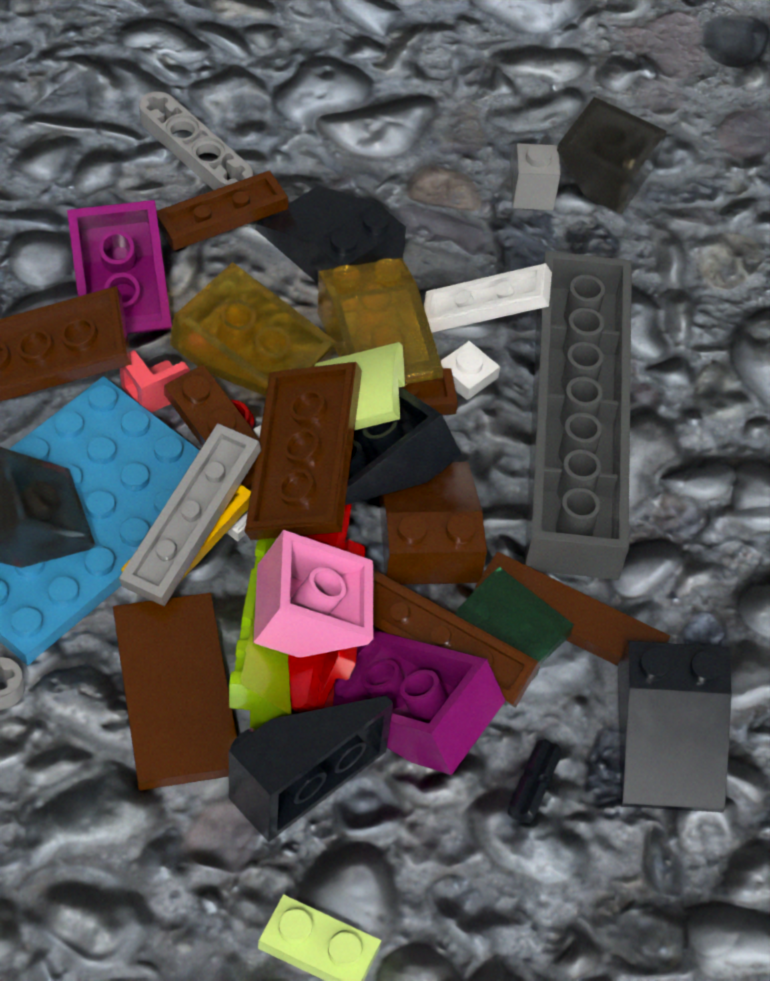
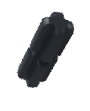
[507,739,562,824]

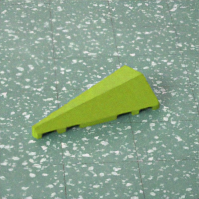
[229,538,291,730]

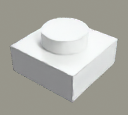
[437,341,500,400]

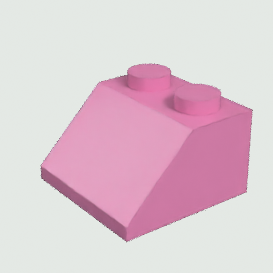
[253,530,373,658]

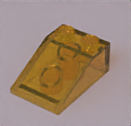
[318,258,443,384]
[170,262,336,396]

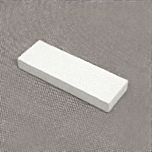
[422,263,552,333]

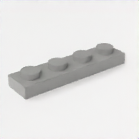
[119,423,261,607]

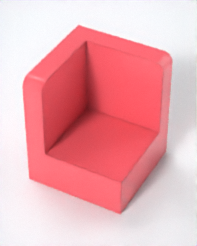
[120,350,190,413]

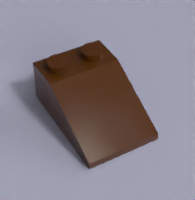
[379,462,487,585]

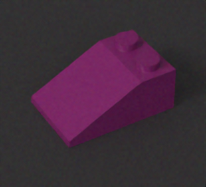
[67,200,172,335]
[333,630,506,775]

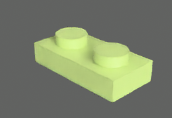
[258,894,381,981]

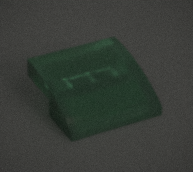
[454,567,574,706]

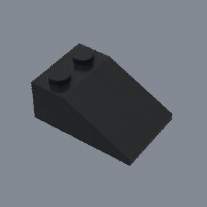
[255,185,406,303]
[345,387,462,505]
[618,641,732,813]
[229,696,393,843]

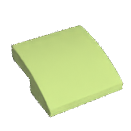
[314,342,405,430]

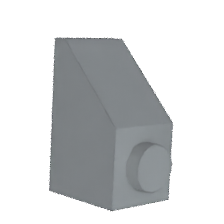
[509,143,560,210]

